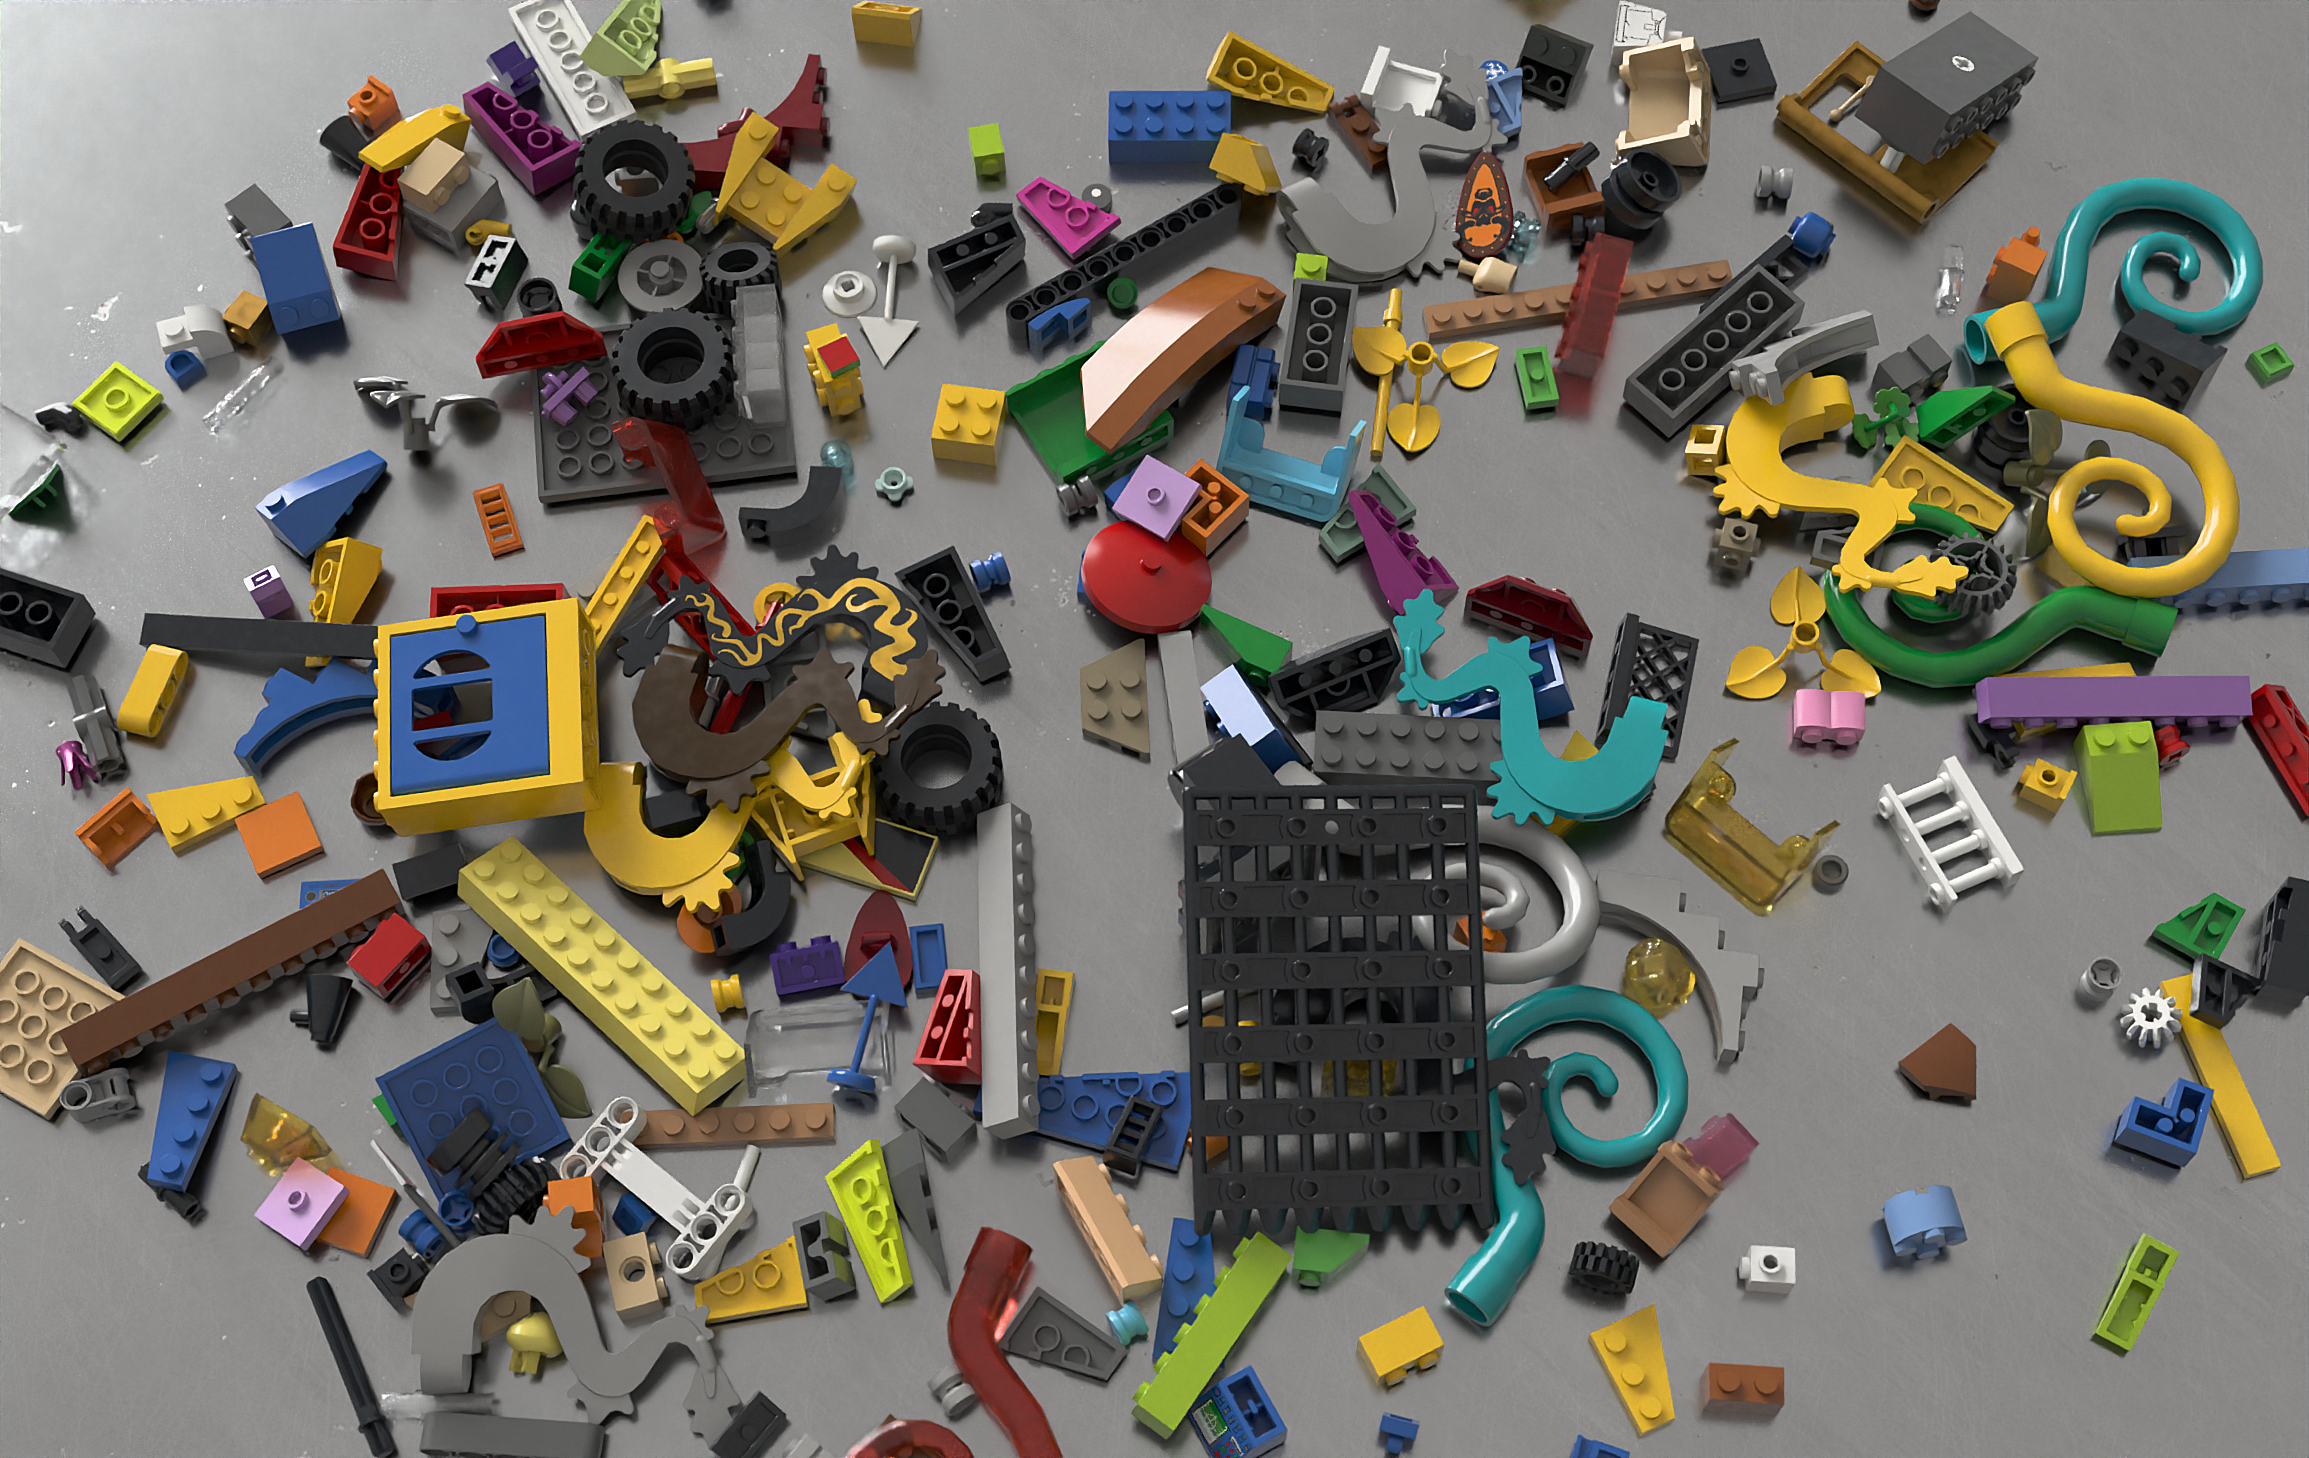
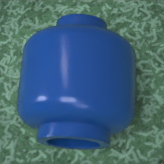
[1787,212,1836,258]

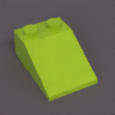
[2073,721,2163,835]

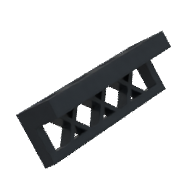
[1698,234,1810,316]

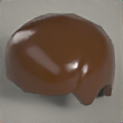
[350,771,387,826]

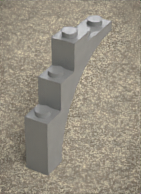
[1729,310,1879,406]
[1595,868,1765,1063]

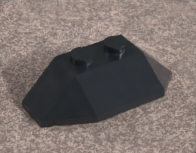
[1267,628,1401,724]

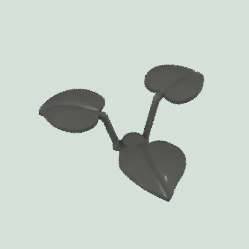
[352,377,498,450]

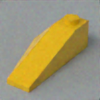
[358,104,472,172]

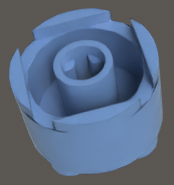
[1882,1185,1967,1259]

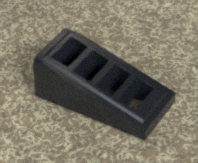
[1103,1095,1164,1176]

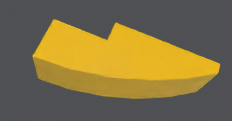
[1035,968,1075,1076]

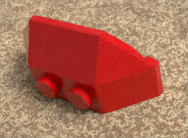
[475,311,608,379]

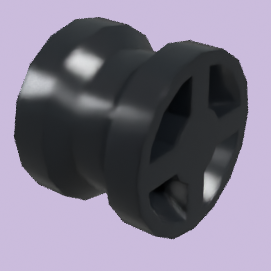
[1292,128,1329,167]

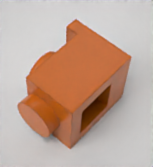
[347,75,399,131]

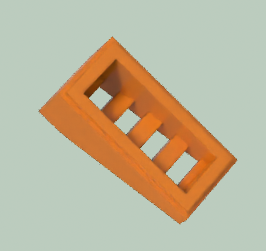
[472,483,524,556]

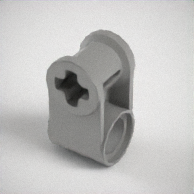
[60,1068,135,1122]

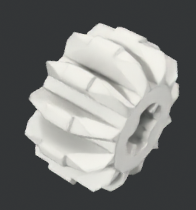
[2120,987,2182,1049]

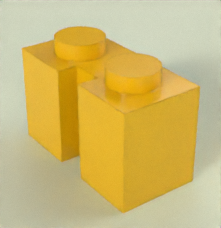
[1357,1306,1445,1386]

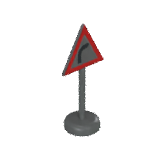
[369,1140,482,1249]

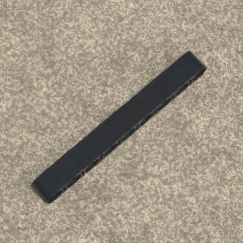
[1005,183,1242,339]

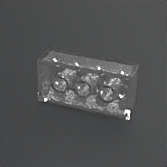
[731,284,786,429]

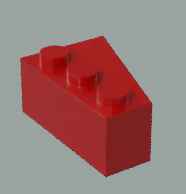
[912,969,982,1084]

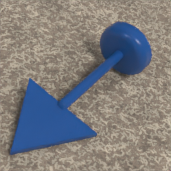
[826,941,908,1094]

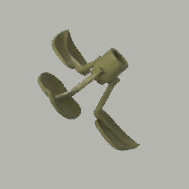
[2003,409,2111,557]
[492,977,592,1118]

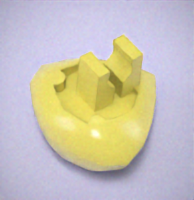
[506,1312,564,1374]

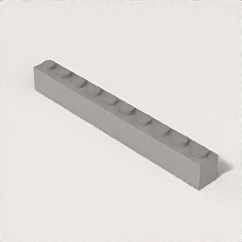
[977,802,1040,1140]

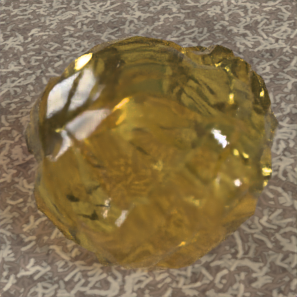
[1624,938,1695,1009]

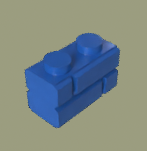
[1226,344,1281,419]

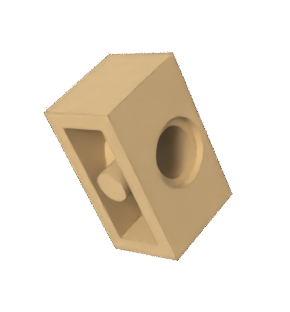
[602,1232,668,1321]

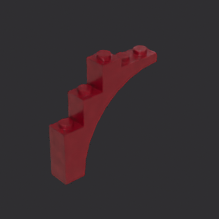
[677,54,830,190]

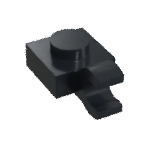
[1968,713,2020,768]

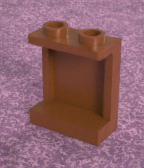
[1522,142,1607,232]

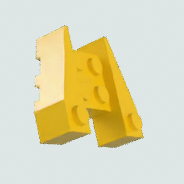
[713,111,857,259]
[749,736,876,881]

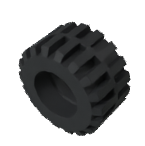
[699,241,783,318]

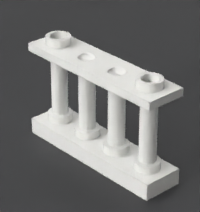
[1877,756,2025,914]

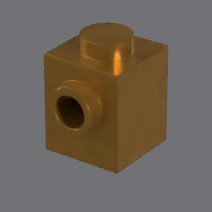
[222,290,274,347]

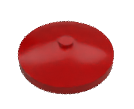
[1081,520,1212,634]

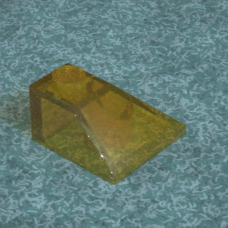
[240,1093,332,1168]

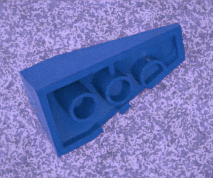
[1432,638,1575,720]

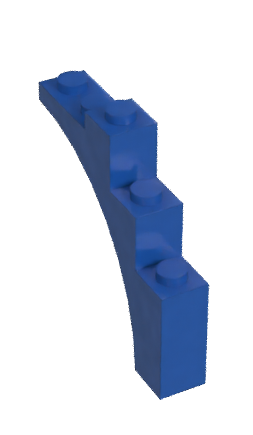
[233,658,457,772]

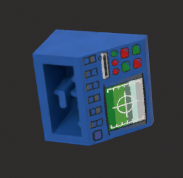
[1187,1365,1287,1458]

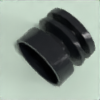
[425,1105,523,1203]

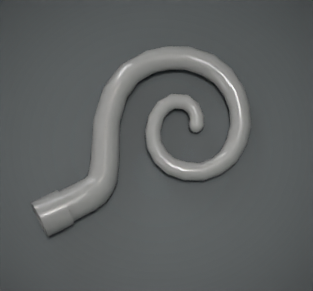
[1274,761,1601,985]

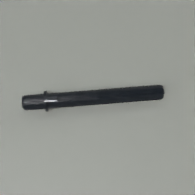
[306,1276,394,1458]

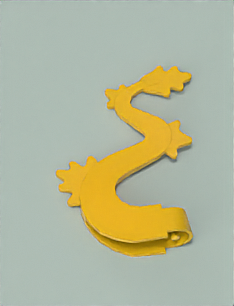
[1713,372,1968,600]
[583,699,883,914]

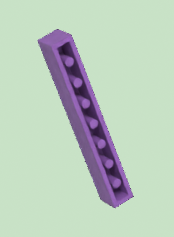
[1976,676,2253,729]

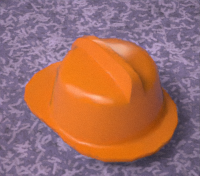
[677,884,742,953]

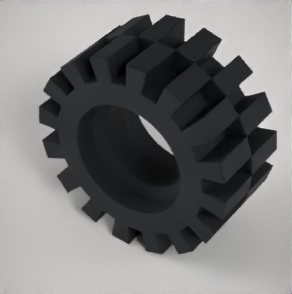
[1569,1241,1640,1295]

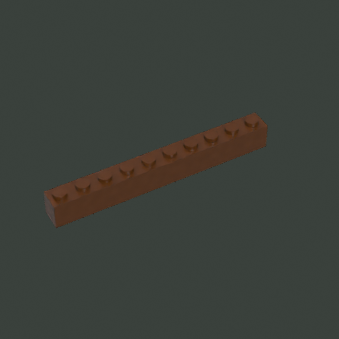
[58,868,405,1077]

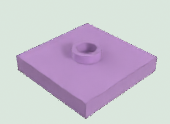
[1112,455,1202,542]
[253,1157,351,1251]

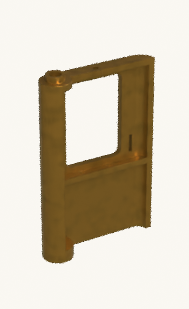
[1776,40,1999,224]

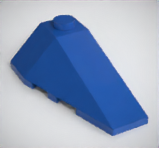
[255,449,388,558]

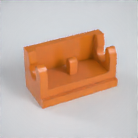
[74,787,160,869]

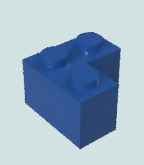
[2114,1077,2214,1167]

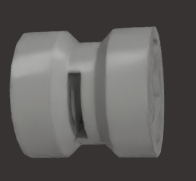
[1757,166,1793,199]
[2079,957,2124,1002]
[927,1363,978,1416]

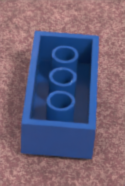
[1108,91,1231,163]

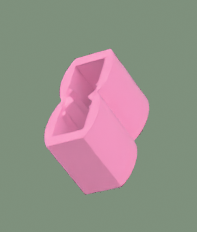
[1794,689,1865,745]

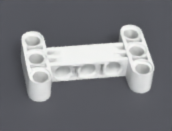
[560,1097,753,1279]

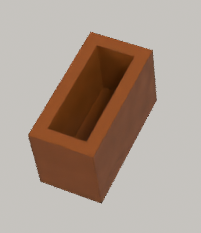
[1703,1362,1785,1415]

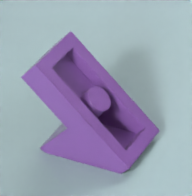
[244,565,294,618]

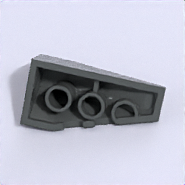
[881,1128,950,1287]

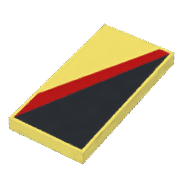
[798,818,939,901]

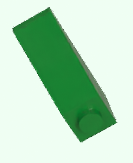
[568,232,633,303]
[1916,385,2015,449]
[1200,604,1293,687]

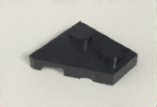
[2189,953,2260,1030]

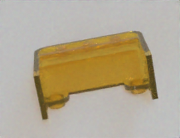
[1665,738,1841,906]

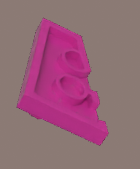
[1016,176,1122,260]

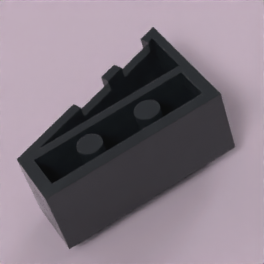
[928,214,1026,317]

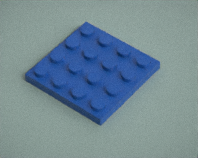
[375,1017,571,1203]

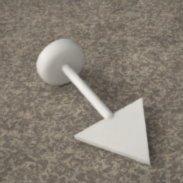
[857,235,919,368]

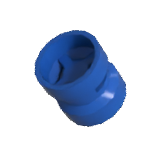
[969,551,1011,593]
[438,1192,476,1237]
[398,1209,447,1259]

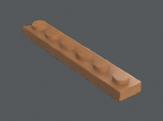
[621,1102,835,1149]

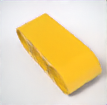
[117,644,189,738]

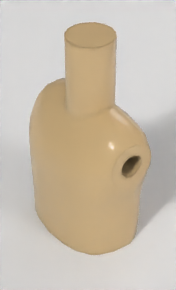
[1457,257,1518,295]

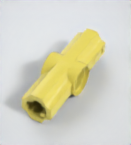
[622,58,717,99]

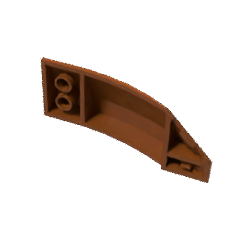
[1080,267,1287,454]

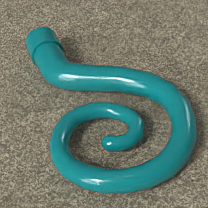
[1963,178,2263,364]
[1444,984,1689,1327]

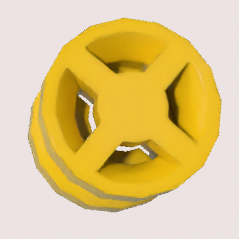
[711,974,745,1013]

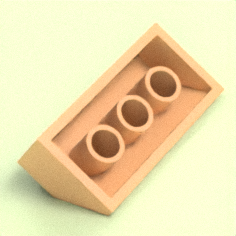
[1053,1156,1165,1307]

